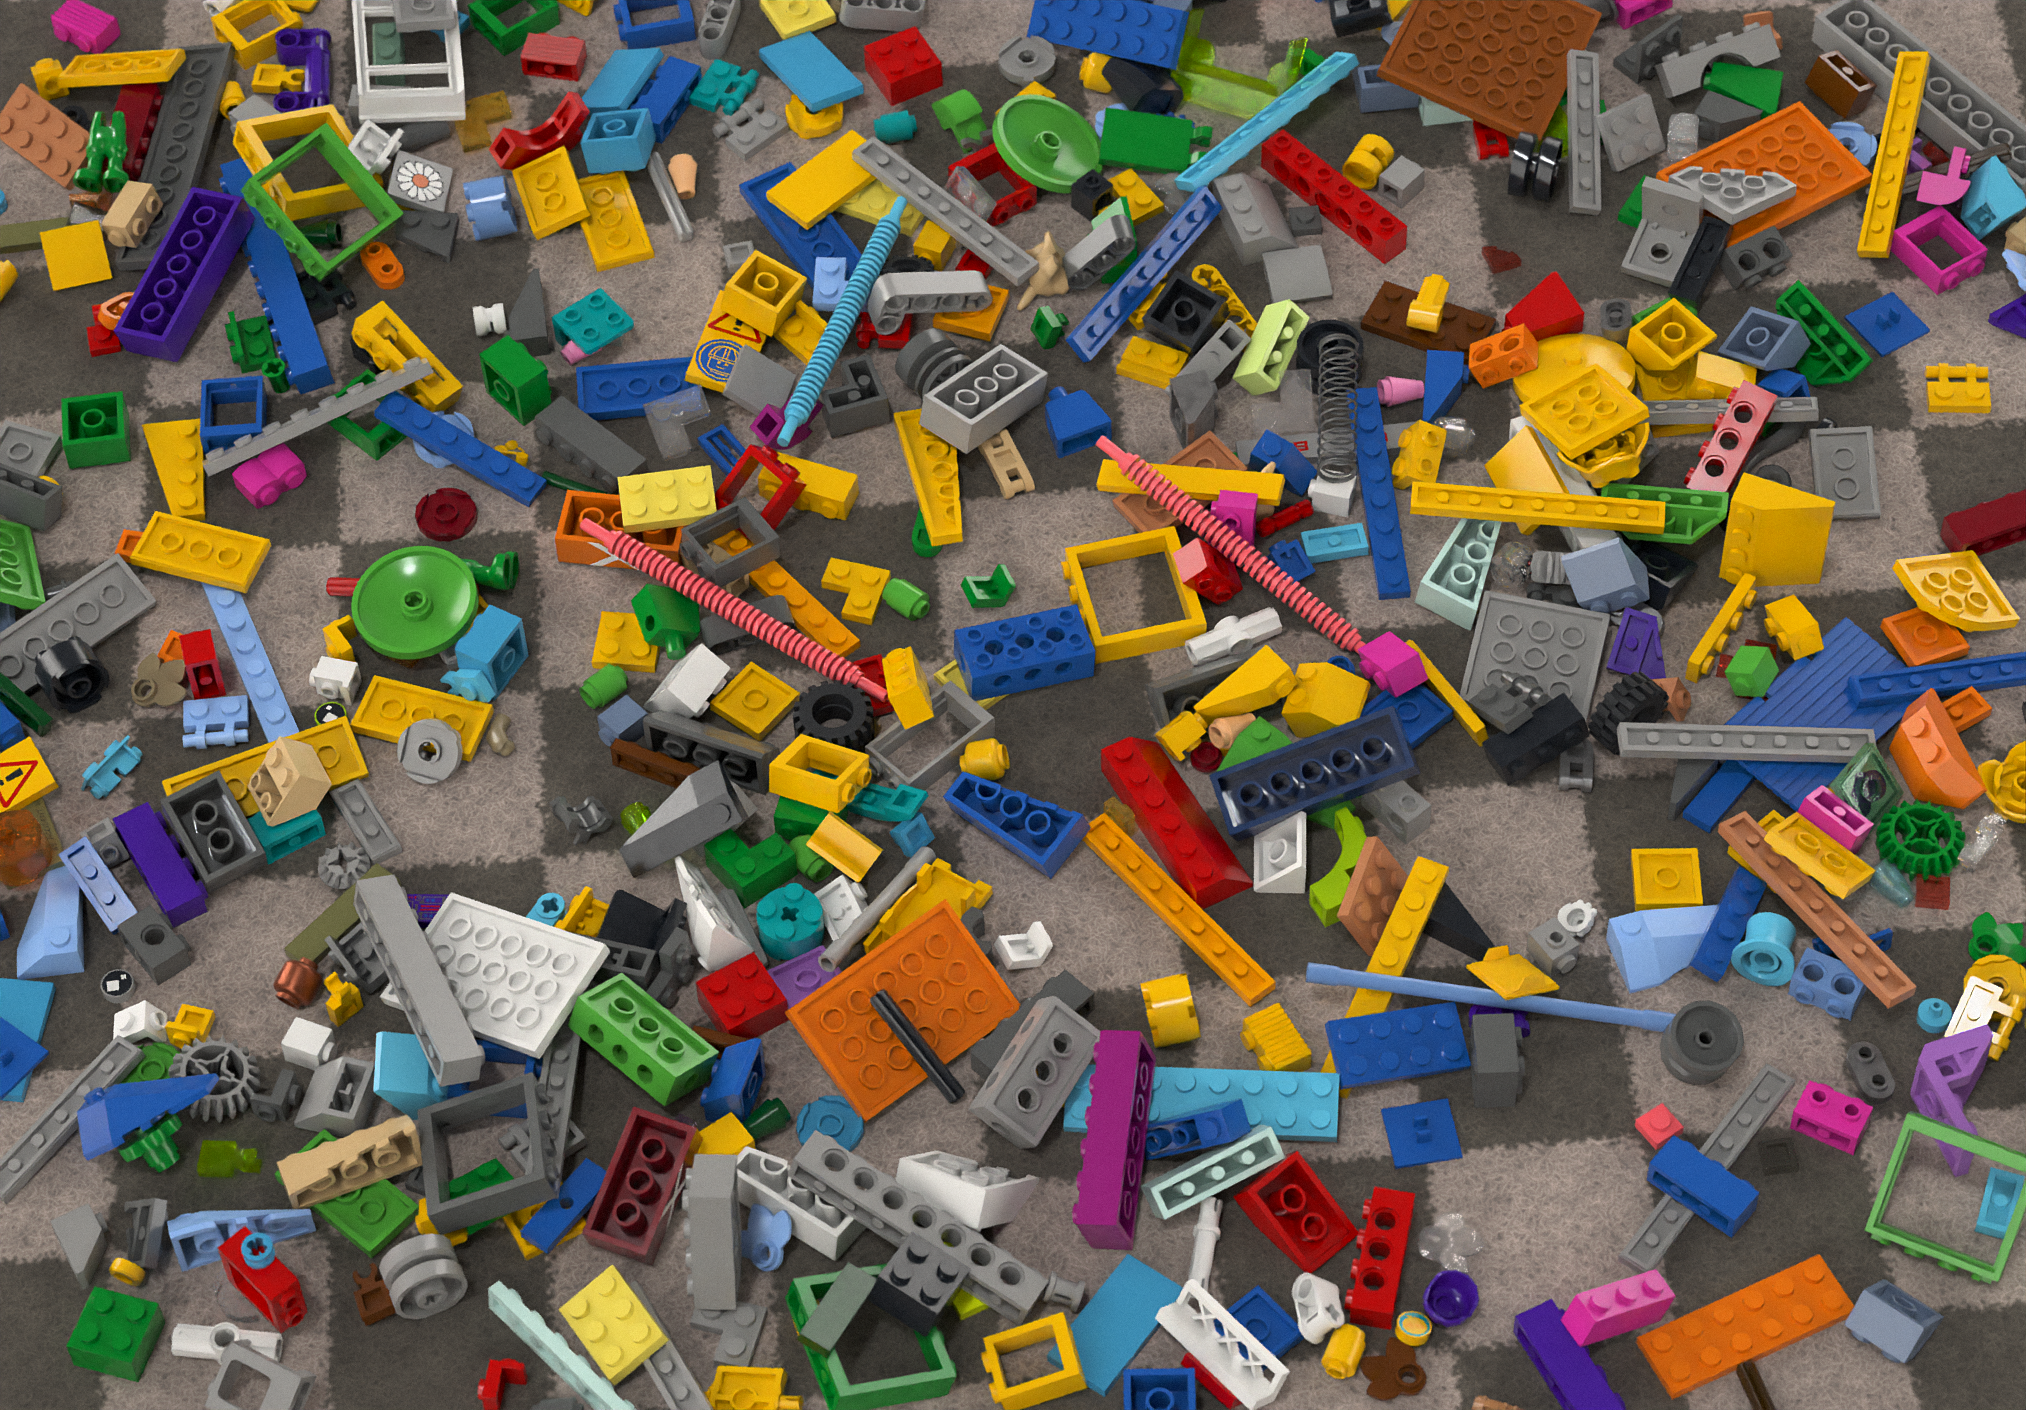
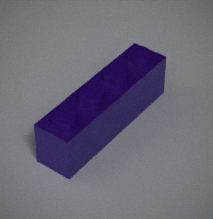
[112,802,209,928]
[1513,1299,1626,1410]

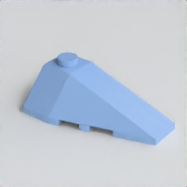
[1606,905,1718,993]
[167,1209,316,1272]

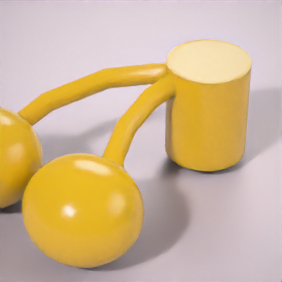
[493,440,528,468]

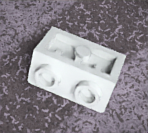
[814,874,880,941]

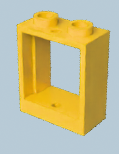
[211,0,304,70]
[769,734,872,813]
[981,1312,1088,1410]

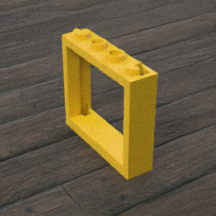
[233,104,383,221]
[1061,526,1207,664]

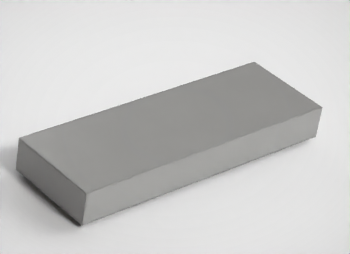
[329,779,403,866]

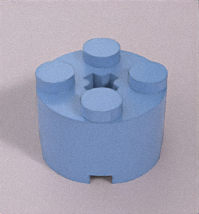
[463,175,517,241]

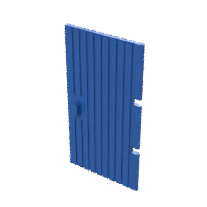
[1724,617,1915,812]

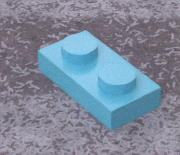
[1300,523,1369,563]
[1974,1167,2025,1239]

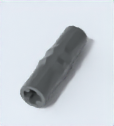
[387,121,450,158]

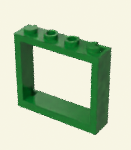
[785,1263,957,1410]

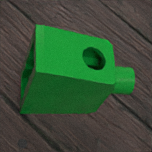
[631,584,700,660]

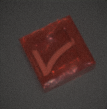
[1915,874,1950,910]

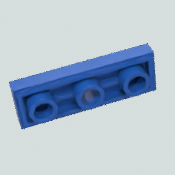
[520,1158,607,1254]

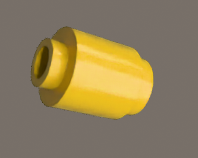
[1321,1324,1366,1379]

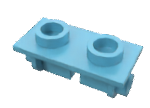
[81,735,143,799]

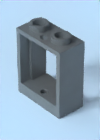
[680,497,780,588]

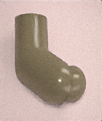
[486,713,515,757]

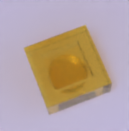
[1104,796,1135,837]

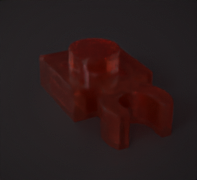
[1922,141,1950,166]

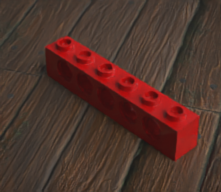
[1261,129,1407,264]

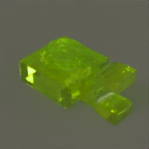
[197,1140,262,1177]

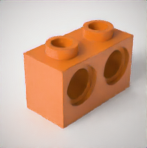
[1469,323,1538,389]

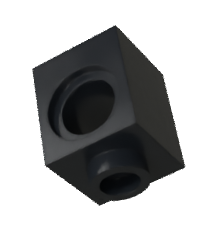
[1071,169,1113,222]

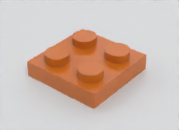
[1880,607,1970,667]

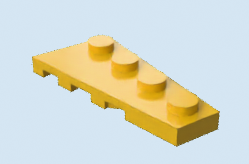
[141,419,205,521]

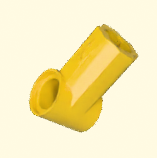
[1407,274,1450,333]

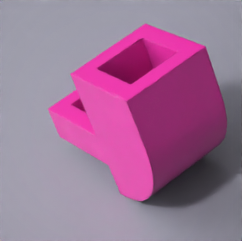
[1916,146,1972,205]

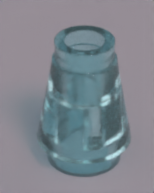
[1870,859,1916,909]

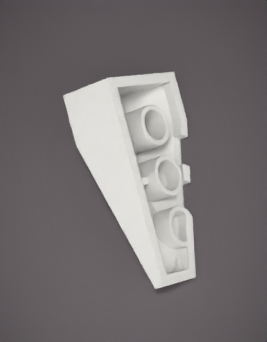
[675,855,754,973]

